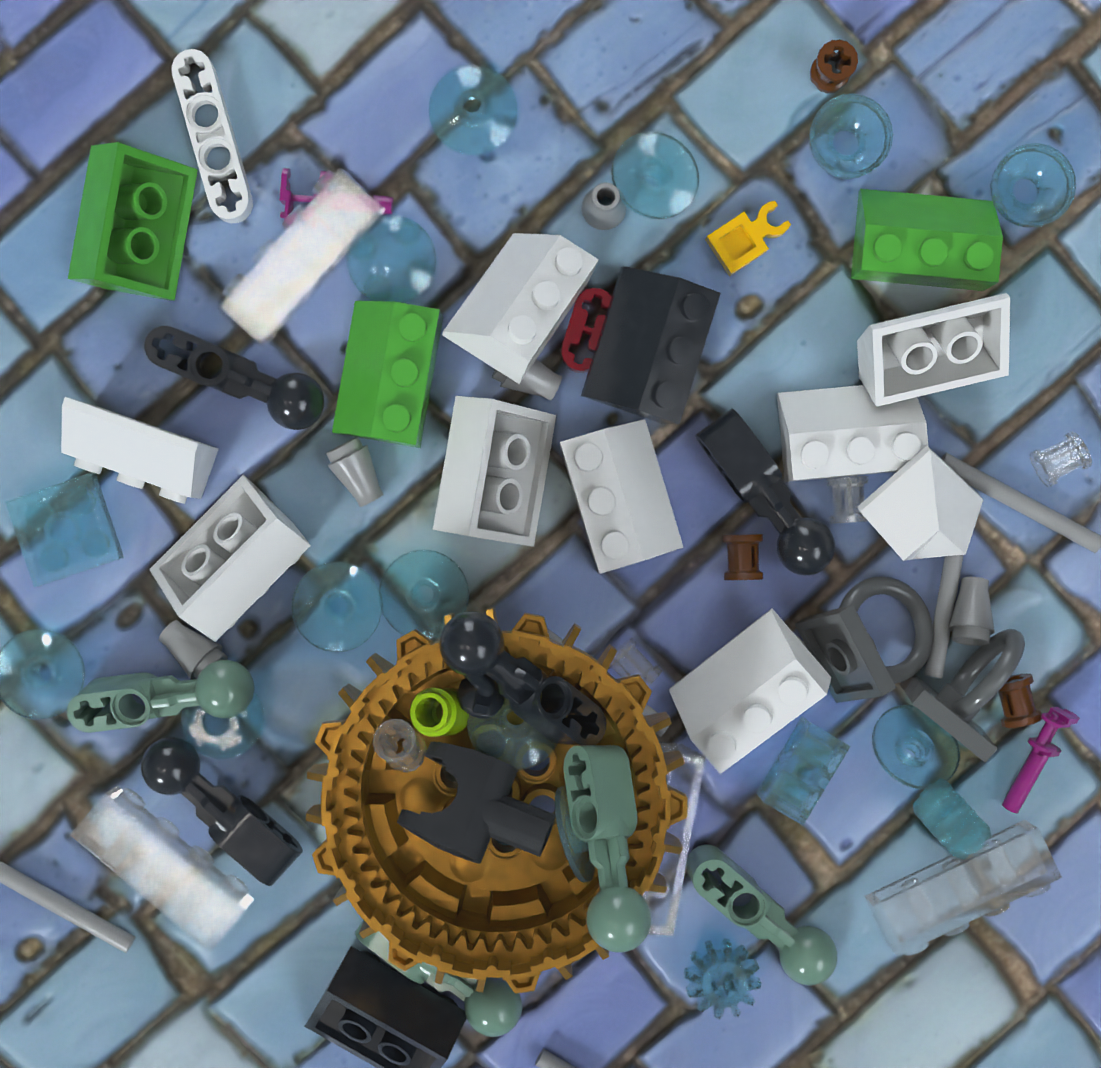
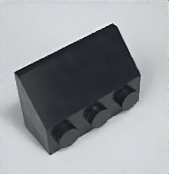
[581,266,721,424]
[304,946,467,1068]

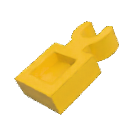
[705,201,791,277]

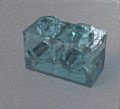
[756,717,851,825]

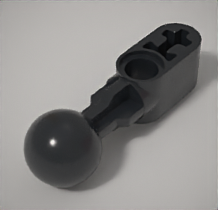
[144,326,325,430]
[695,408,835,576]
[439,611,606,746]
[141,737,303,886]

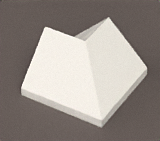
[857,446,983,561]

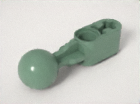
[67,660,255,733]
[563,745,651,953]
[686,845,837,985]
[355,920,522,1037]

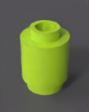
[410,688,470,737]

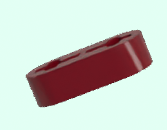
[561,288,612,373]

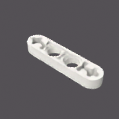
[172,49,253,224]

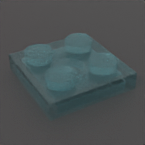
[5,473,124,587]

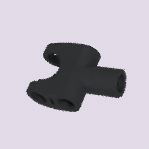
[397,742,556,864]

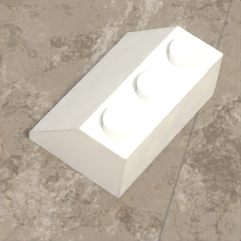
[442,233,599,384]
[857,293,1010,407]
[777,385,929,482]
[433,396,556,547]
[61,397,218,504]
[560,419,683,574]
[149,475,311,642]
[669,608,832,774]

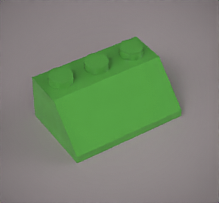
[68,142,198,301]
[851,189,1003,291]
[332,301,443,448]

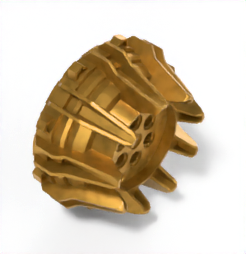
[306,607,688,994]

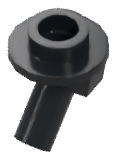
[457,673,504,719]

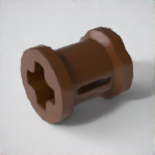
[810,39,858,93]
[722,534,763,580]
[998,673,1042,728]

